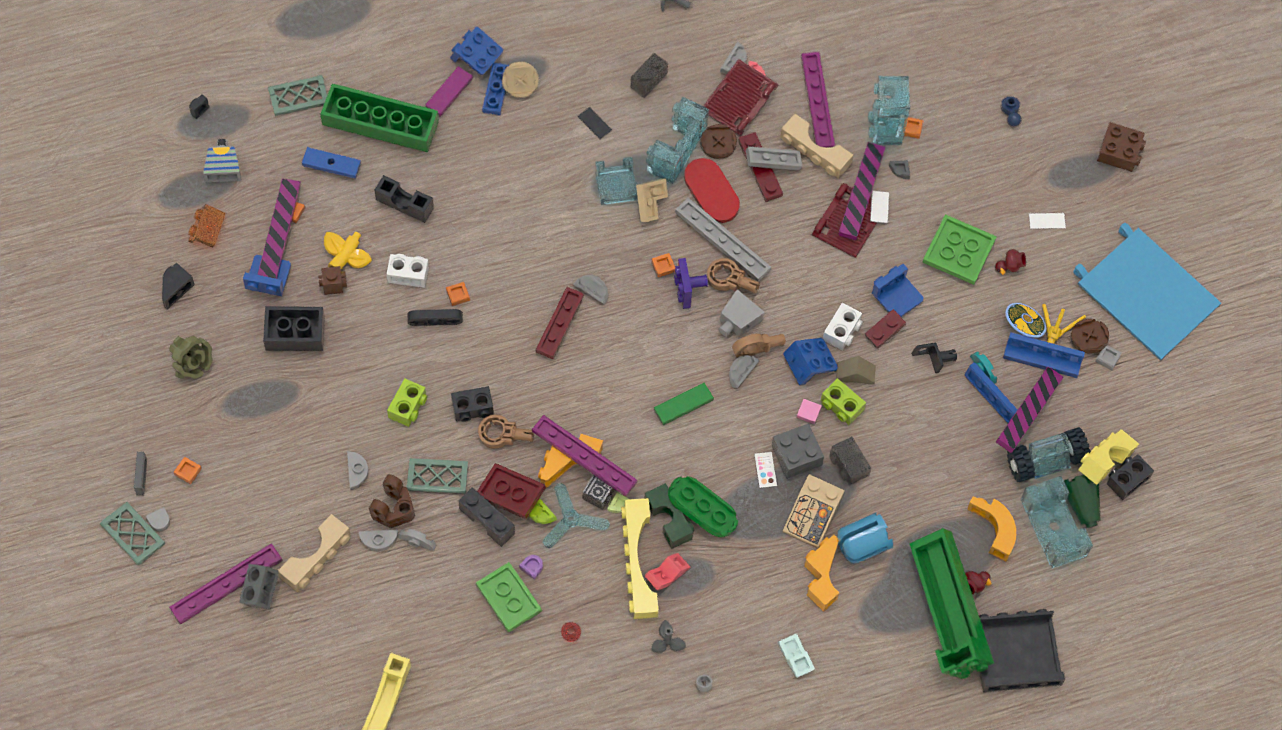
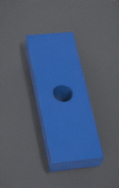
[482,63,509,115]
[302,147,361,179]

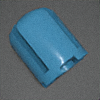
[837,513,893,564]

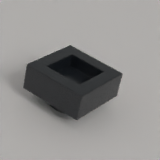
[189,94,209,119]

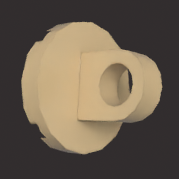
[502,62,539,98]

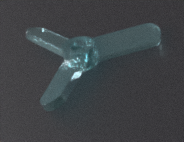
[543,483,610,548]

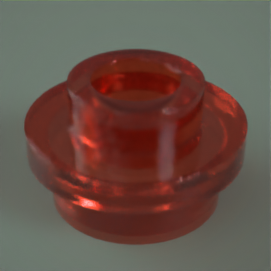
[561,622,581,642]

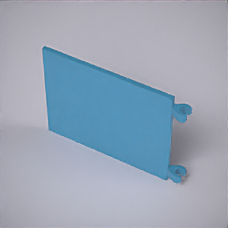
[1073,223,1221,360]

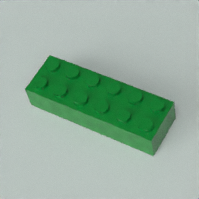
[320,83,439,153]

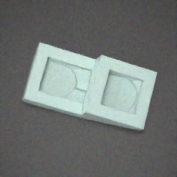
[777,633,815,678]

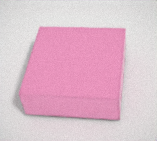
[797,399,822,424]

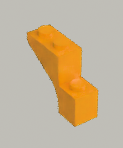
[538,434,603,487]
[804,535,839,612]

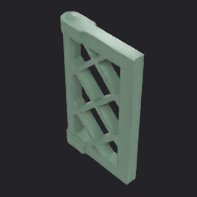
[268,75,327,116]
[406,458,468,494]
[100,502,165,565]

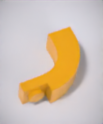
[967,496,1016,562]

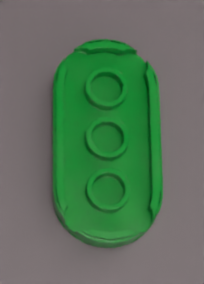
[668,476,738,537]

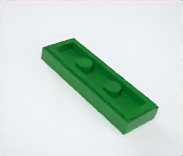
[654,382,714,425]

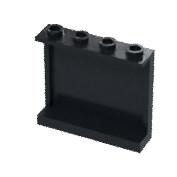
[979,609,1065,692]

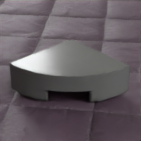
[889,160,910,179]

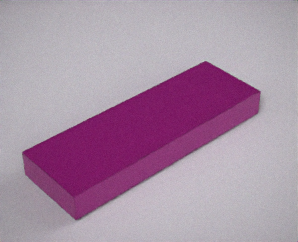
[425,66,473,117]

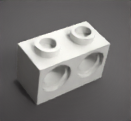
[387,254,429,288]
[823,303,863,351]

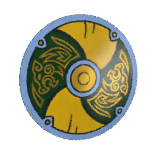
[1005,303,1046,338]

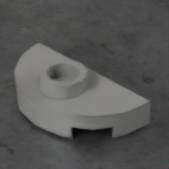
[720,42,747,74]
[573,275,608,304]
[729,355,759,388]
[347,451,368,490]
[397,529,436,551]
[358,530,398,551]

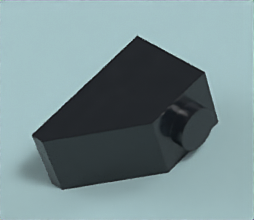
[162,262,195,310]

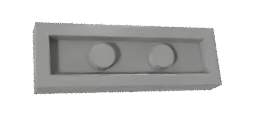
[746,147,802,170]

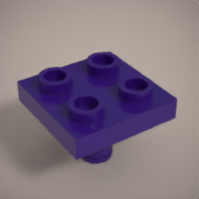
[674,258,708,309]

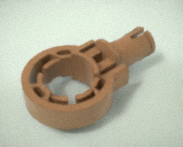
[707,258,760,293]
[732,334,786,358]
[478,415,534,449]

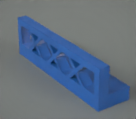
[1003,332,1085,378]

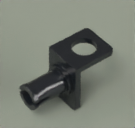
[911,342,957,373]

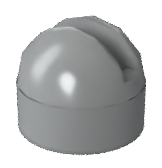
[696,675,712,692]

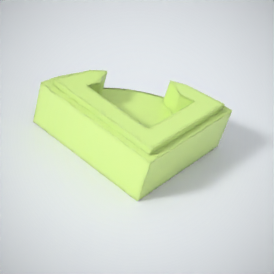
[607,493,630,513]

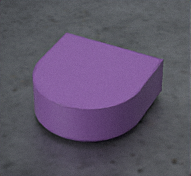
[519,555,543,580]

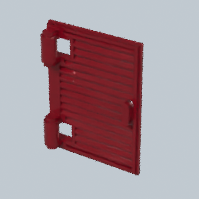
[700,59,779,137]
[811,183,877,258]

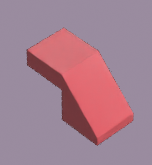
[645,553,690,591]

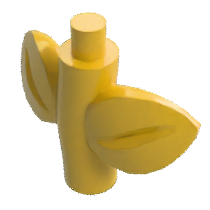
[324,231,372,269]

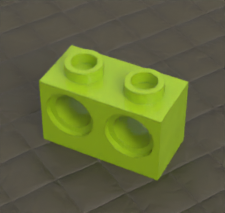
[387,378,428,427]
[821,378,866,425]

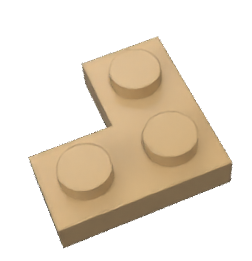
[636,179,668,222]

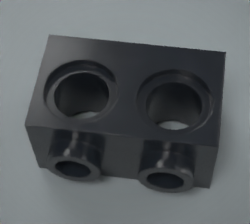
[451,386,494,422]
[1107,454,1154,501]

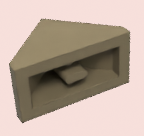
[836,356,876,385]

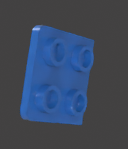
[450,26,503,75]
[243,255,291,296]
[872,263,924,317]
[783,338,838,385]

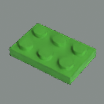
[476,562,542,632]

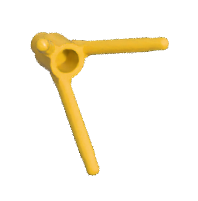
[1042,304,1086,344]

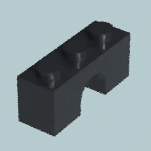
[374,175,434,223]
[458,487,515,547]

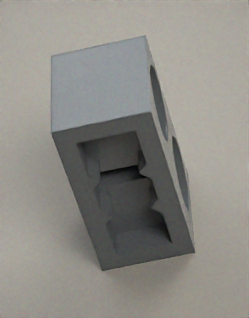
[239,564,279,610]

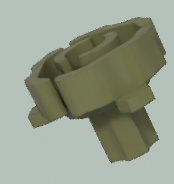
[169,336,213,379]

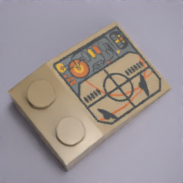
[783,474,845,548]

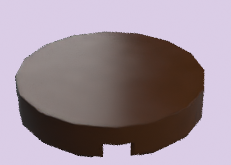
[700,124,737,159]
[1071,318,1109,354]

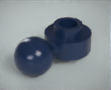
[1001,96,1022,127]

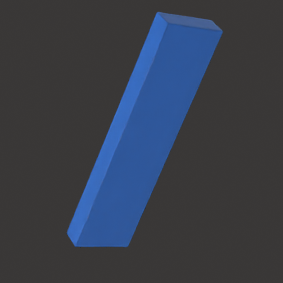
[965,362,1018,423]

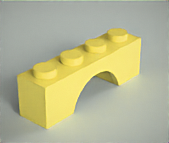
[1079,429,1139,485]

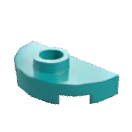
[970,351,997,384]

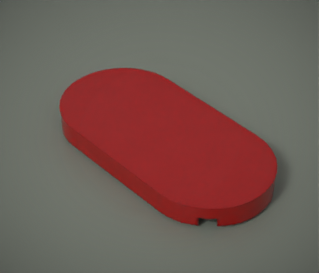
[684,158,740,223]

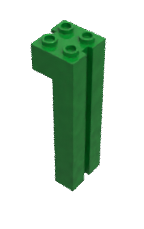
[909,528,994,679]

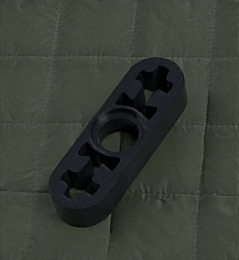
[407,309,463,326]

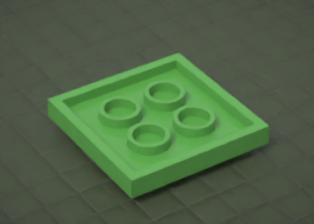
[922,214,997,285]

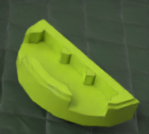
[529,498,557,524]

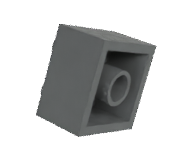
[771,423,824,479]

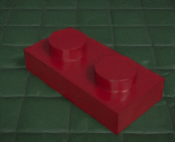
[865,309,906,349]

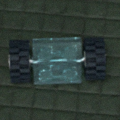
[1007,427,1091,482]

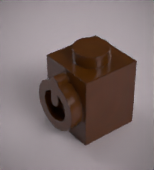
[318,266,347,295]

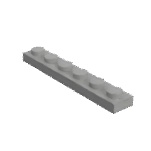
[675,198,771,282]

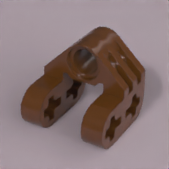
[369,474,415,528]

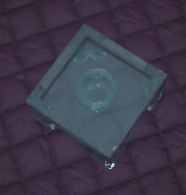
[595,157,638,205]

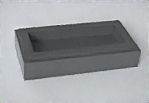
[134,452,147,495]

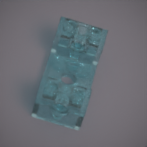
[868,76,910,145]
[646,97,709,184]
[1021,476,1093,568]

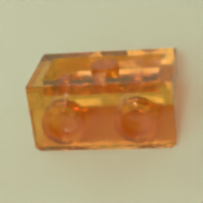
[188,204,226,248]

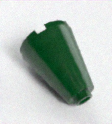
[1060,475,1101,528]

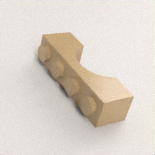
[780,114,854,179]
[278,514,350,592]

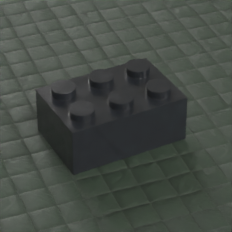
[263,306,325,351]

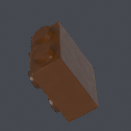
[1097,122,1146,172]

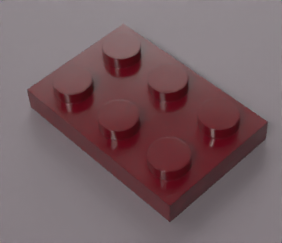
[477,463,546,519]

